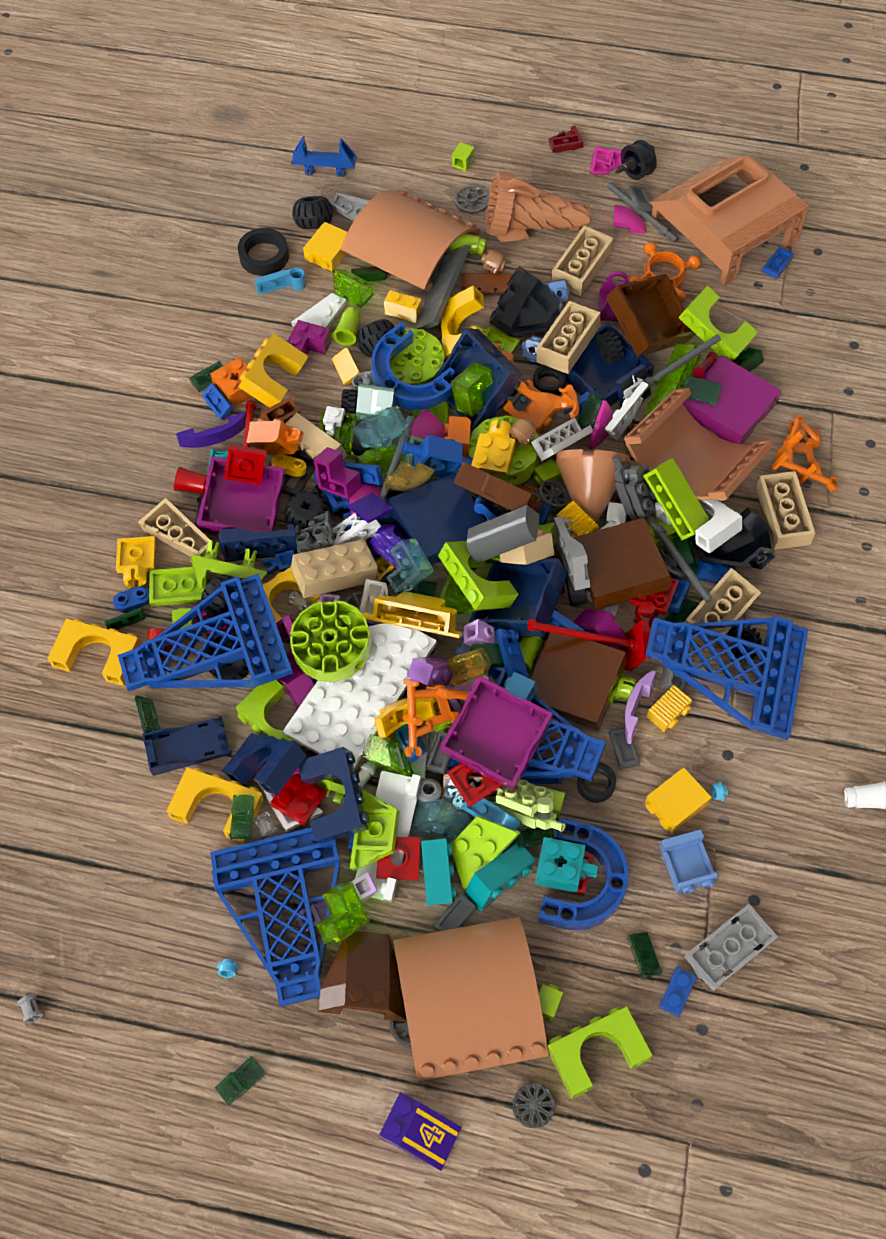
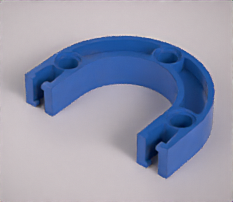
[371,322,463,410]
[538,818,629,930]

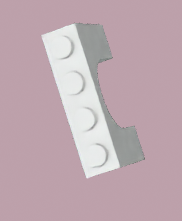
[655,500,742,553]

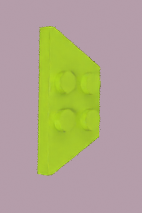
[350,789,400,870]
[451,816,520,889]

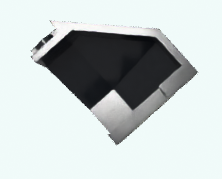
[489,266,565,337]
[689,507,776,569]

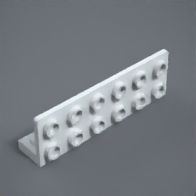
[355,771,422,903]

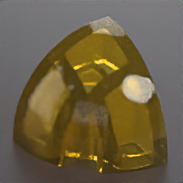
[384,461,435,491]

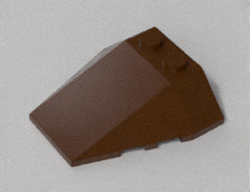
[318,930,406,1022]

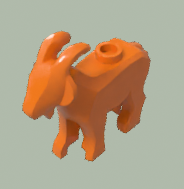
[503,379,580,434]

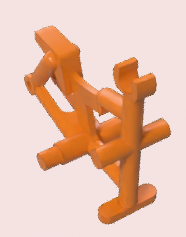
[771,415,838,491]
[402,679,470,757]

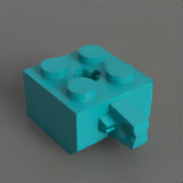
[535,837,598,892]

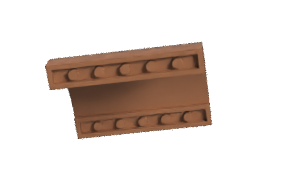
[340,189,481,290]
[624,388,773,501]
[393,917,548,1082]

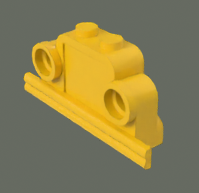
[362,592,462,638]

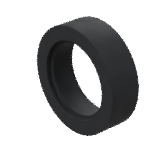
[238,228,289,276]

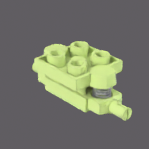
[485,780,565,832]

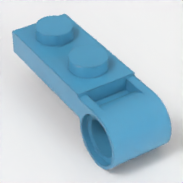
[254,268,306,295]
[461,798,521,830]

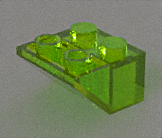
[332,269,373,308]

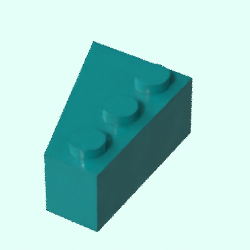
[464,842,536,912]

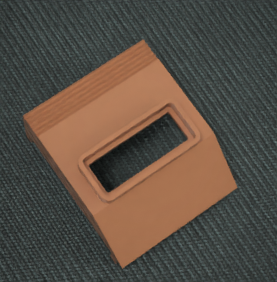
[649,156,809,286]

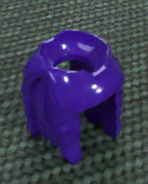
[369,524,416,571]

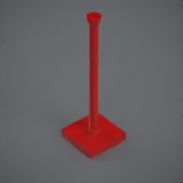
[224,401,266,485]
[528,619,650,672]

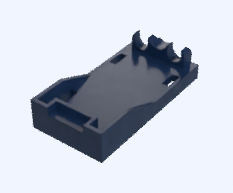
[219,524,298,562]
[142,716,231,776]

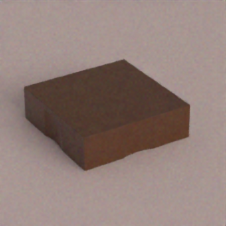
[606,274,696,357]
[453,462,545,514]
[573,518,670,610]
[530,633,627,731]

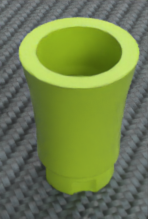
[450,233,486,255]
[333,307,361,346]
[519,636,543,675]

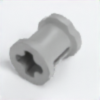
[17,994,43,1024]

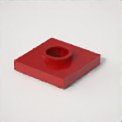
[447,763,503,808]
[376,837,421,881]

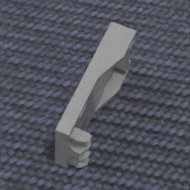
[554,516,590,590]
[684,904,778,991]

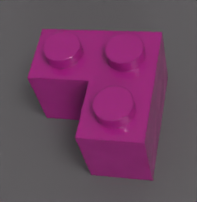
[287,320,332,355]
[314,447,361,499]
[573,609,628,650]
[277,664,315,710]

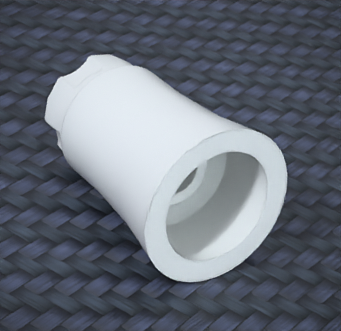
[844,781,886,809]

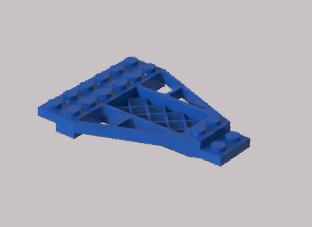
[118,574,293,692]
[645,616,808,740]
[427,660,606,781]
[210,827,341,1007]

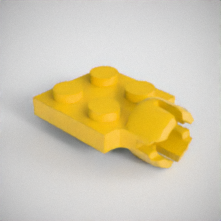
[471,420,516,475]
[116,536,156,588]

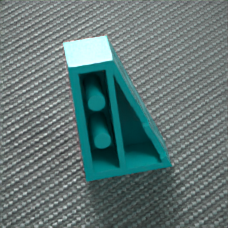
[421,838,456,905]

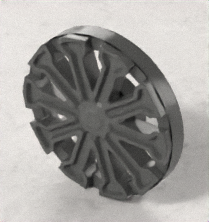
[512,1083,555,1128]

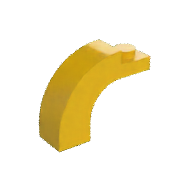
[374,697,440,738]

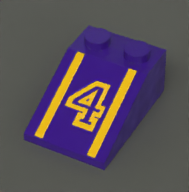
[379,1092,461,1171]

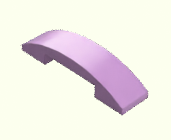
[624,670,656,744]
[296,872,378,933]

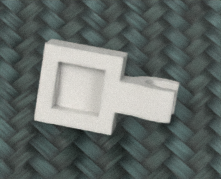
[323,406,345,437]

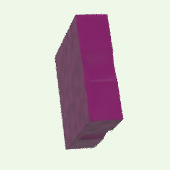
[683,356,781,444]
[197,456,285,535]
[439,676,553,791]

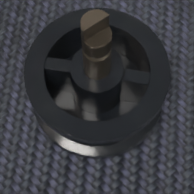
[615,140,657,180]

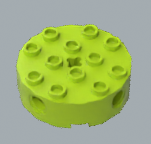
[388,328,445,388]
[468,415,540,486]
[290,600,372,682]

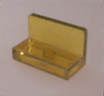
[446,648,491,687]

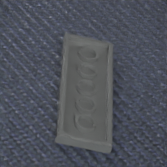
[414,245,469,331]

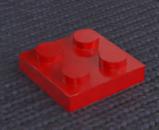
[270,774,327,826]

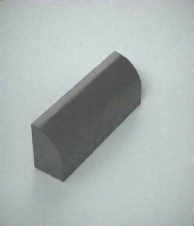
[467,505,539,563]

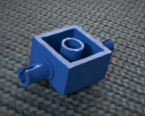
[401,435,473,478]

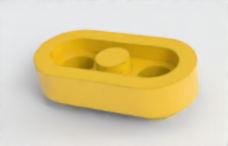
[271,454,306,477]

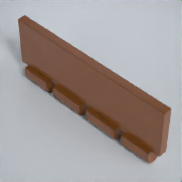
[462,273,513,295]

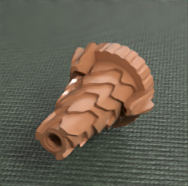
[486,171,590,243]

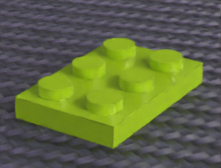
[149,567,207,607]

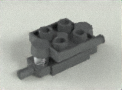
[612,456,657,521]

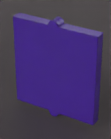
[348,493,393,523]

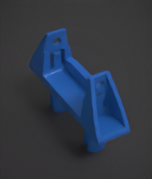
[291,136,357,177]

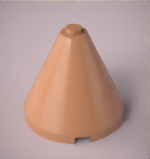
[556,449,630,523]

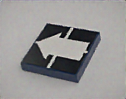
[615,364,652,408]

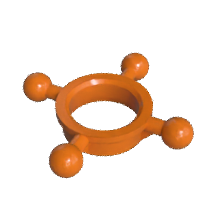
[629,242,701,303]

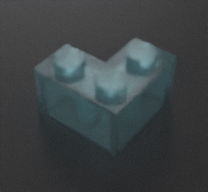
[352,407,408,448]
[386,539,434,593]
[411,799,472,841]

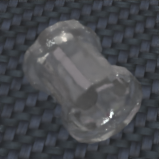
[287,590,312,613]
[253,812,279,839]

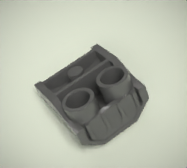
[295,511,335,554]

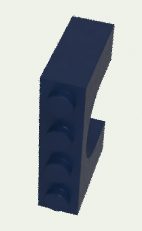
[222,733,307,795]
[299,747,369,843]

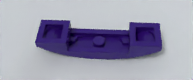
[176,412,246,448]

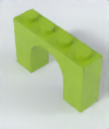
[678,285,758,361]
[438,541,518,610]
[236,680,309,753]
[547,1006,653,1099]

